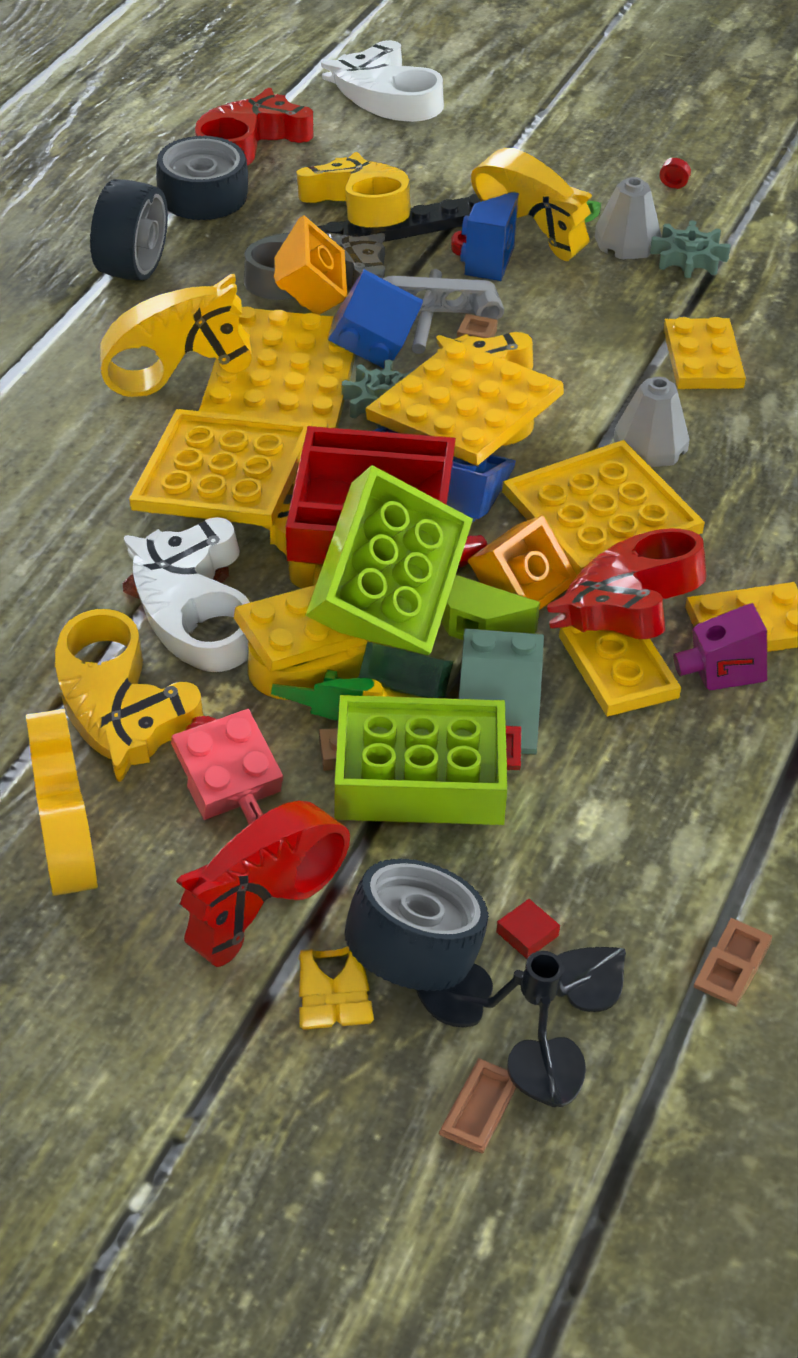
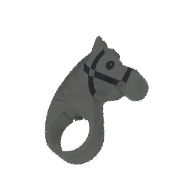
[244,233,385,300]

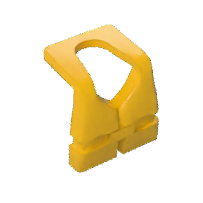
[298,946,374,1030]

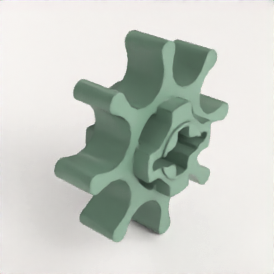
[650,220,731,278]
[342,359,415,428]

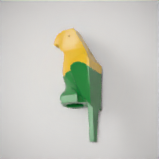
[271,669,424,721]

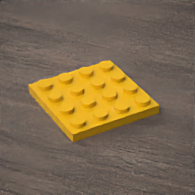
[365,340,564,466]
[129,409,313,527]
[502,440,705,575]

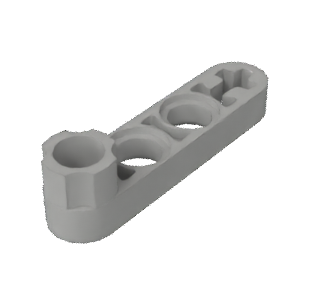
[383,276,504,320]

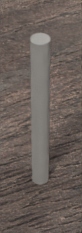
[412,269,442,354]

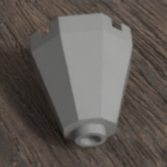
[594,177,662,260]
[613,377,690,467]

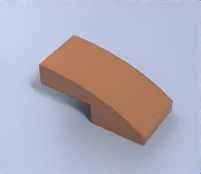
[694,918,772,1007]

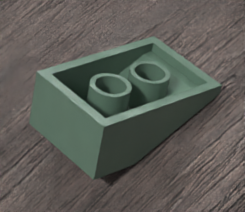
[459,629,544,755]

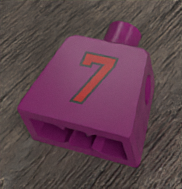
[673,603,767,690]

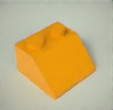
[274,215,347,315]
[468,515,577,610]

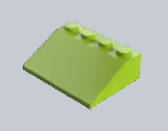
[305,465,473,655]
[334,695,507,825]

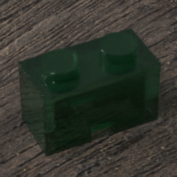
[359,641,454,698]

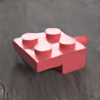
[171,708,283,825]

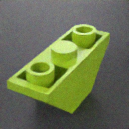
[441,575,540,640]

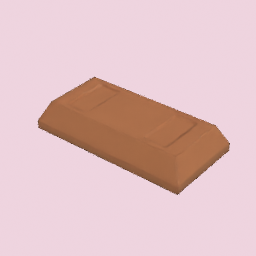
[439,1058,517,1153]

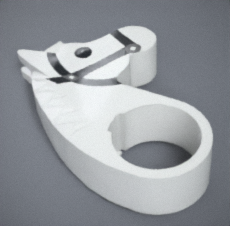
[321,40,444,122]
[124,517,250,672]

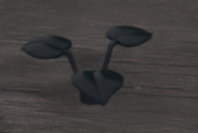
[416,947,626,1107]

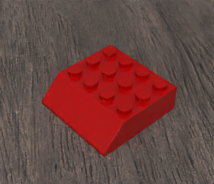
[285,426,456,564]

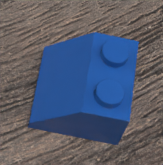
[460,192,519,281]
[328,269,423,369]

